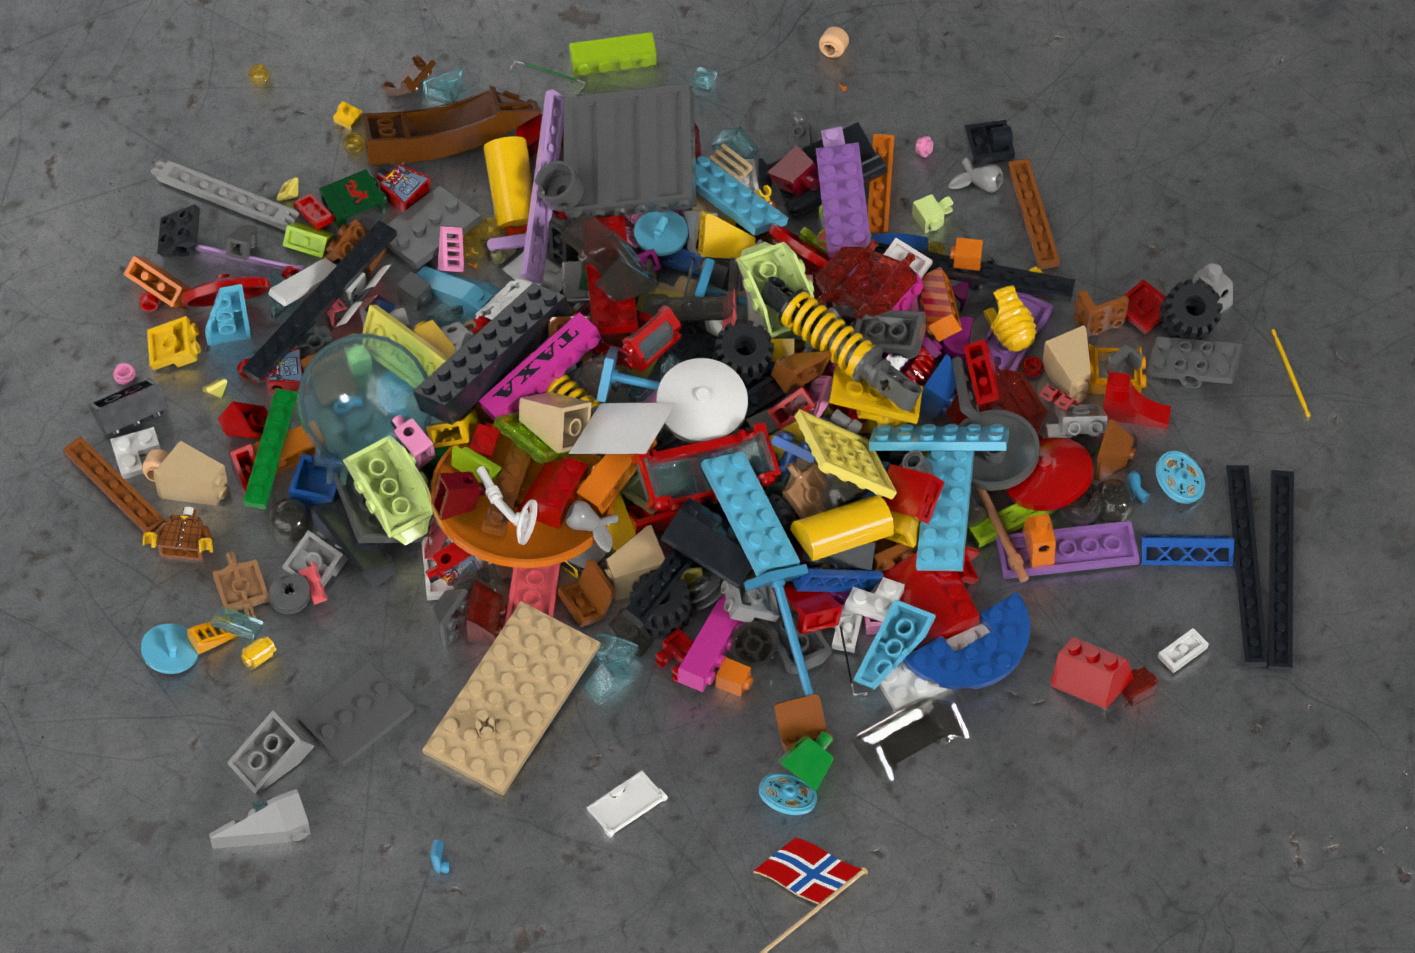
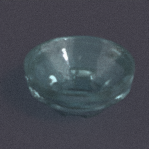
[424,305,464,329]

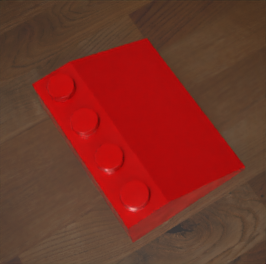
[879,552,980,651]

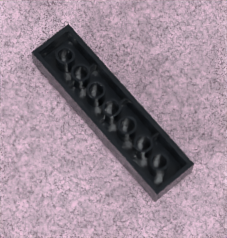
[413,282,572,425]

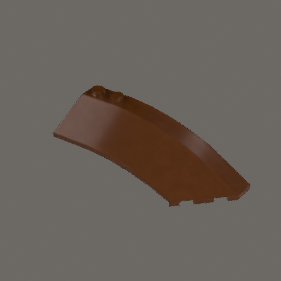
[362,85,539,166]

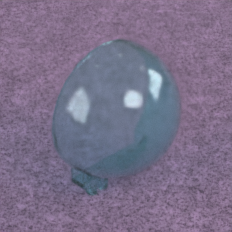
[297,334,431,485]

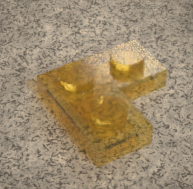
[463,217,501,264]

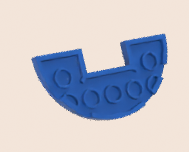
[903,592,1030,690]

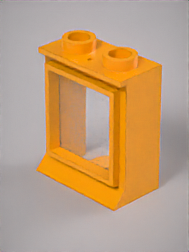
[1088,344,1146,395]

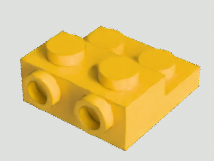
[147,316,201,370]

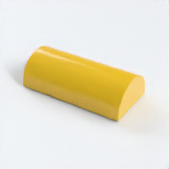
[483,136,533,230]
[790,495,894,561]

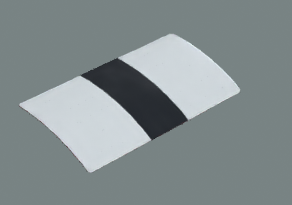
[331,265,391,333]

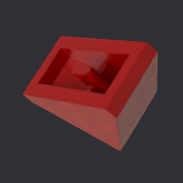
[229,443,256,493]

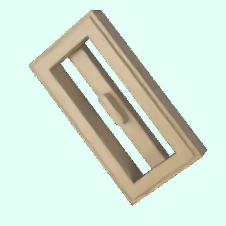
[708,143,753,182]

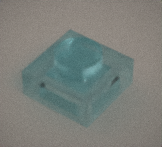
[690,66,717,93]

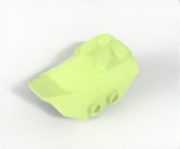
[735,242,814,339]
[343,435,434,545]

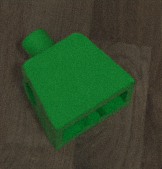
[777,731,834,791]

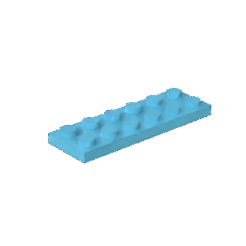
[696,156,788,236]
[869,424,1009,451]
[701,451,800,576]
[916,451,974,571]

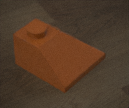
[771,351,832,395]
[1094,419,1136,481]

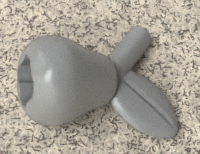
[948,158,1003,193]
[566,501,618,552]

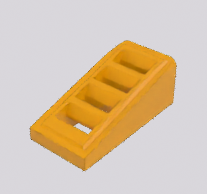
[187,617,239,655]

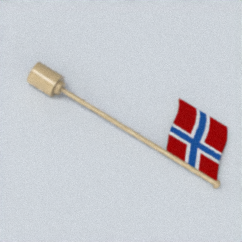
[753,837,868,953]

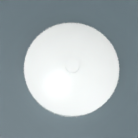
[656,358,748,444]

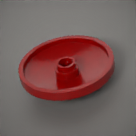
[768,223,847,278]
[182,274,271,308]
[1006,437,1094,511]

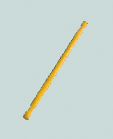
[1271,329,1311,417]

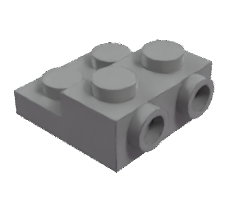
[1055,403,1108,437]
[282,530,349,586]
[721,576,780,623]

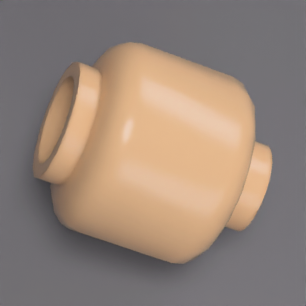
[819,27,849,58]
[142,449,169,482]

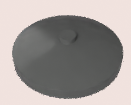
[958,410,1040,491]

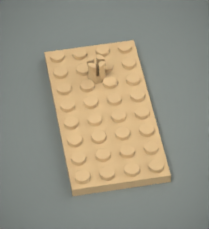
[422,601,601,796]

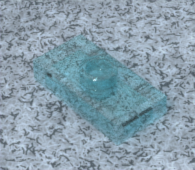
[211,606,264,641]

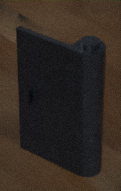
[768,122,888,218]

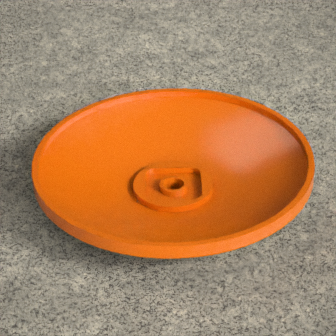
[431,422,615,568]

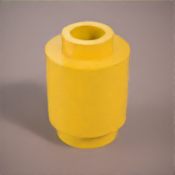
[241,636,277,669]

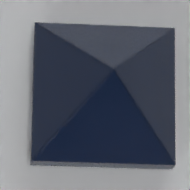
[364,295,396,314]

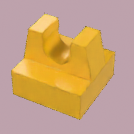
[333,101,363,130]

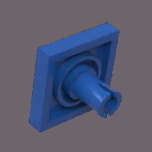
[771,430,815,475]

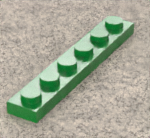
[243,388,298,510]

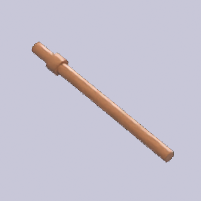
[975,488,1029,582]

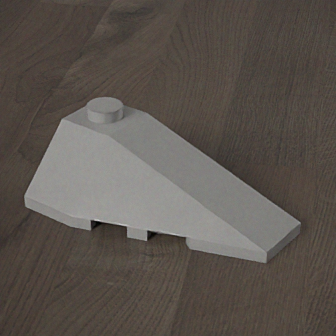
[209,789,311,849]

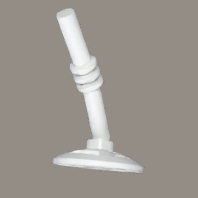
[476,466,537,545]

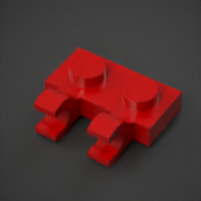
[655,629,694,683]

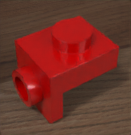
[469,423,503,458]
[957,546,980,585]

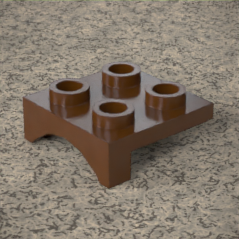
[380,55,436,98]

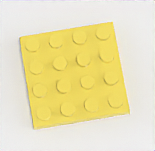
[795,409,897,499]

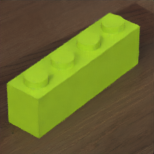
[569,32,657,76]

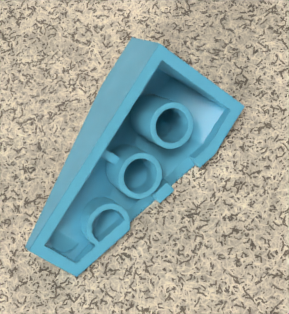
[416,266,501,319]
[205,284,251,346]
[853,599,936,689]

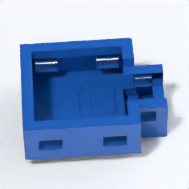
[289,449,346,506]

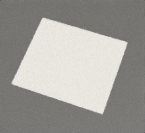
[569,403,676,454]

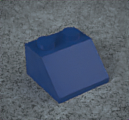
[920,354,956,420]

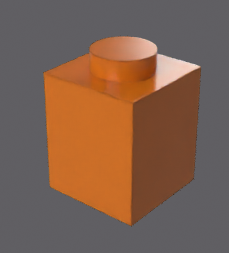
[950,237,983,271]
[716,657,753,697]

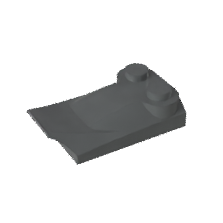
[850,308,926,359]
[757,604,832,674]

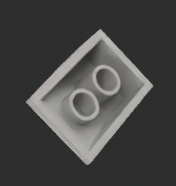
[227,710,314,794]

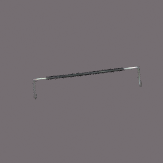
[839,614,868,695]

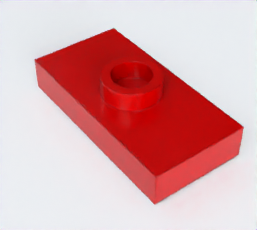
[293,193,335,230]

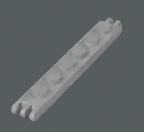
[151,161,299,231]

